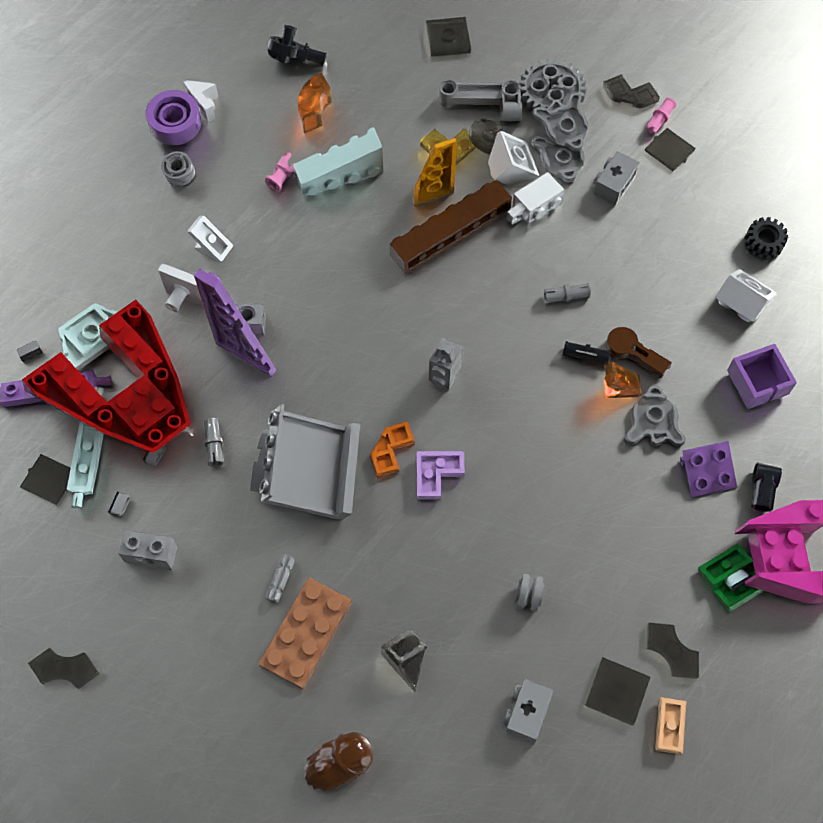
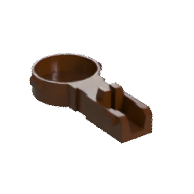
[606,327,672,378]

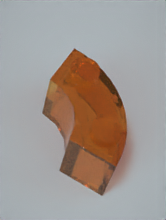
[298,72,332,134]

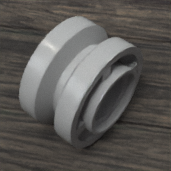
[161,152,195,187]
[516,573,544,612]

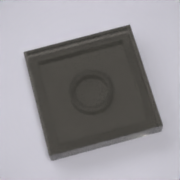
[426,17,471,57]
[585,657,651,726]

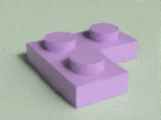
[417,451,465,499]

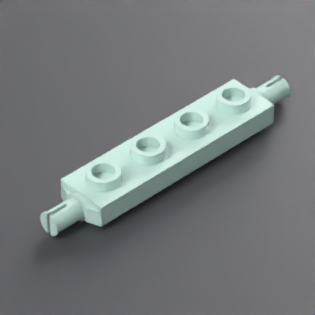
[67,387,104,509]

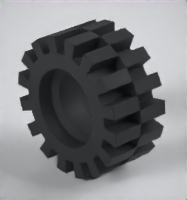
[744,217,788,260]

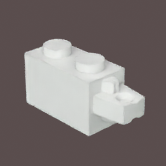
[507,172,564,224]

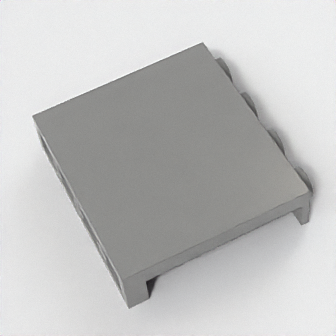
[259,404,360,520]

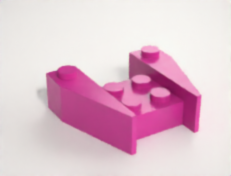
[734,500,823,604]

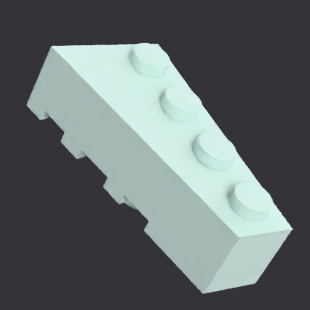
[293,127,383,197]

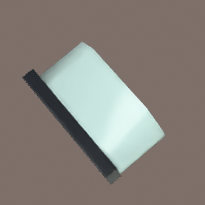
[725,569,752,592]

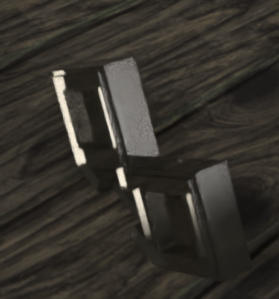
[603,74,660,109]

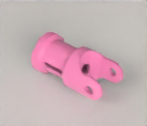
[265,153,294,192]

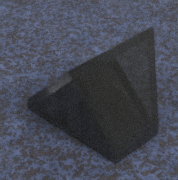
[381,629,427,692]

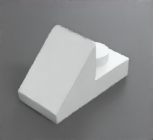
[184,80,218,123]
[187,215,234,262]

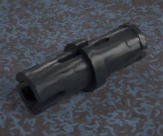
[563,341,611,365]

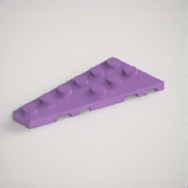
[194,269,276,376]

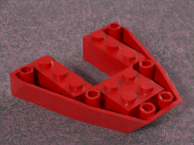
[22,299,191,453]

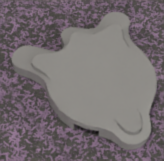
[532,92,588,151]
[532,136,585,182]
[625,385,686,447]

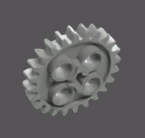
[519,58,587,113]

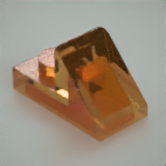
[604,362,642,398]

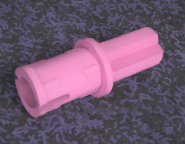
[646,97,677,134]

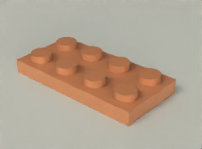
[258,577,352,690]

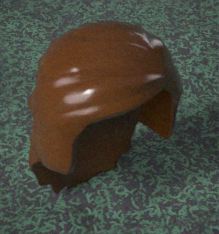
[304,732,373,791]

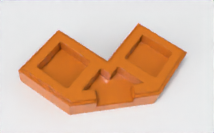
[370,421,415,479]

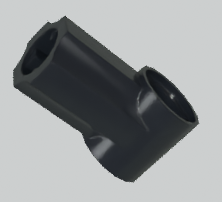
[751,462,782,512]

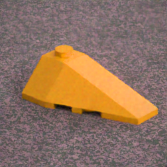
[413,138,457,206]

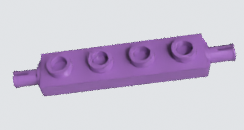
[0,370,112,407]

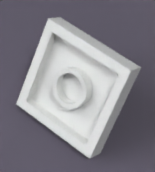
[158,263,204,312]

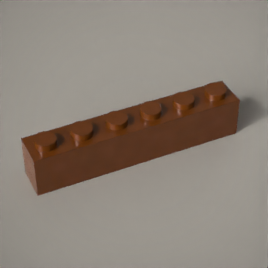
[389,179,512,273]

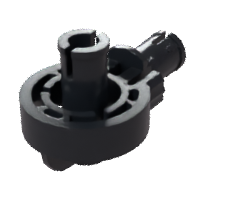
[267,25,327,66]

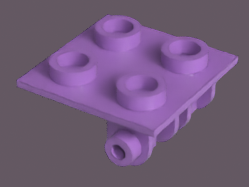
[680,441,737,497]

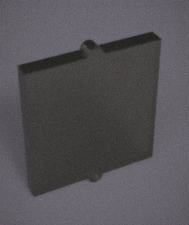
[644,128,696,171]
[20,454,71,505]

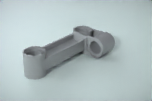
[439,79,522,121]

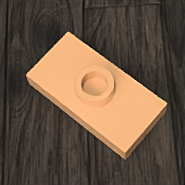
[655,697,686,755]

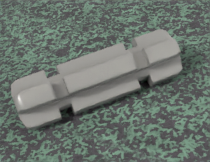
[266,555,295,603]

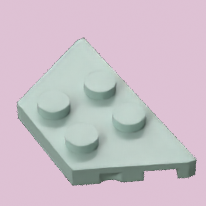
[58,303,117,370]

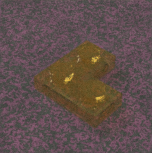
[420,128,480,165]

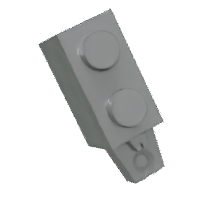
[429,338,463,389]

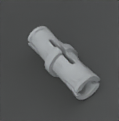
[544,283,591,303]
[203,418,224,467]

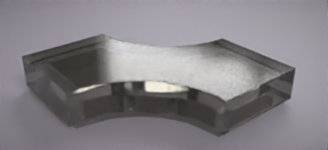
[647,622,699,679]
[28,648,100,689]

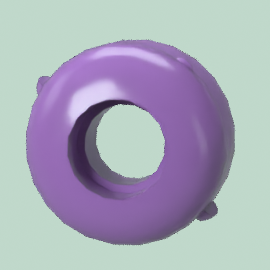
[146,90,201,145]

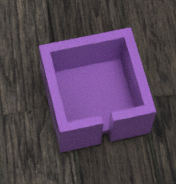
[727,344,797,409]

